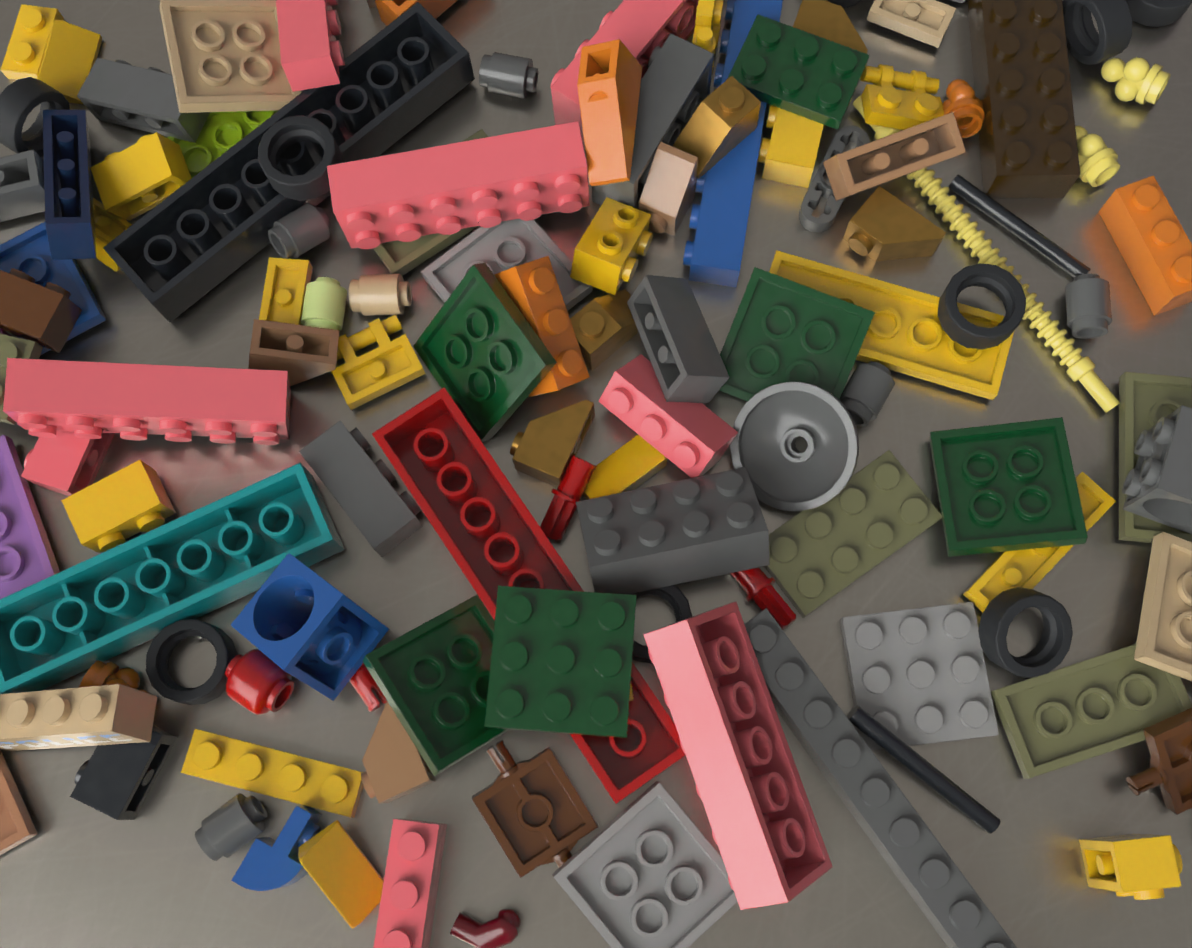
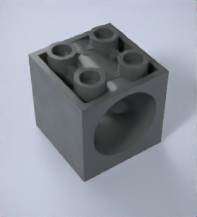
[1122,405,1192,534]

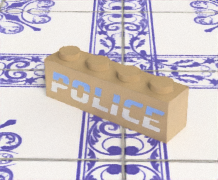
[0,684,157,751]

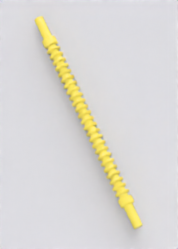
[853,95,1120,413]

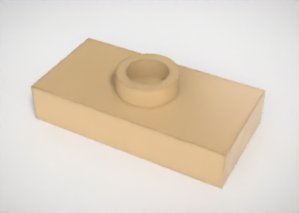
[867,0,956,48]

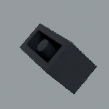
[70,725,178,820]

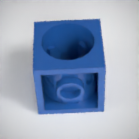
[231,553,389,701]

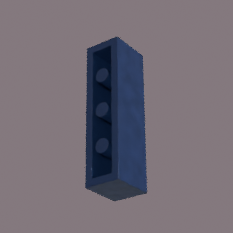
[43,110,96,260]

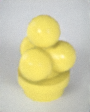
[1101,57,1171,105]
[1075,126,1120,187]

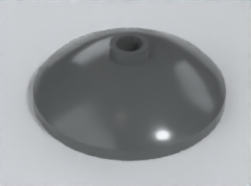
[730,382,859,511]

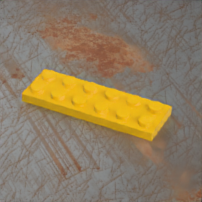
[769,250,1015,400]

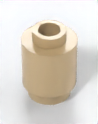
[349,273,412,316]

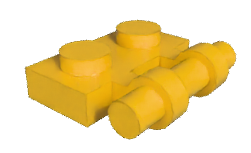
[692,0,724,76]
[860,64,944,130]
[331,314,425,410]

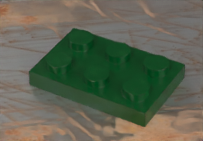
[727,14,870,130]

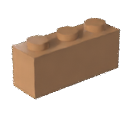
[823,112,966,201]

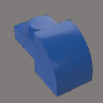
[231,805,323,891]

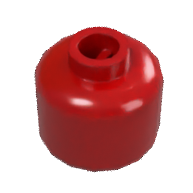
[225,649,294,715]

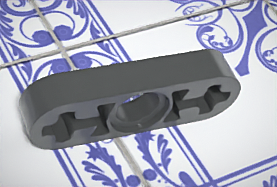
[799,126,870,233]

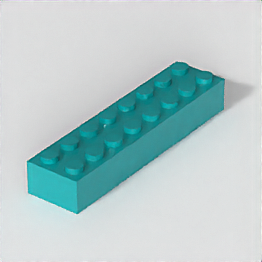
[0,463,345,694]

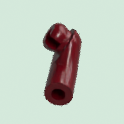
[450,909,521,948]

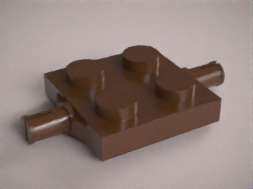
[1126,708,1192,815]
[472,740,598,878]

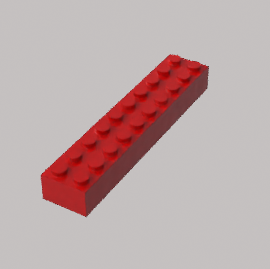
[372,387,686,804]

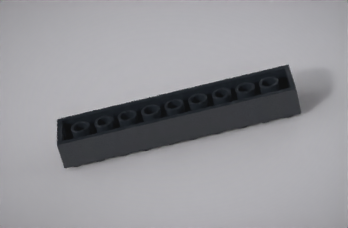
[103,2,475,323]

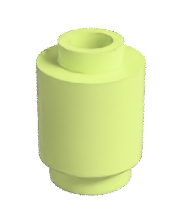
[301,277,347,331]

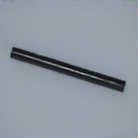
[949,174,1091,278]
[847,705,1000,834]

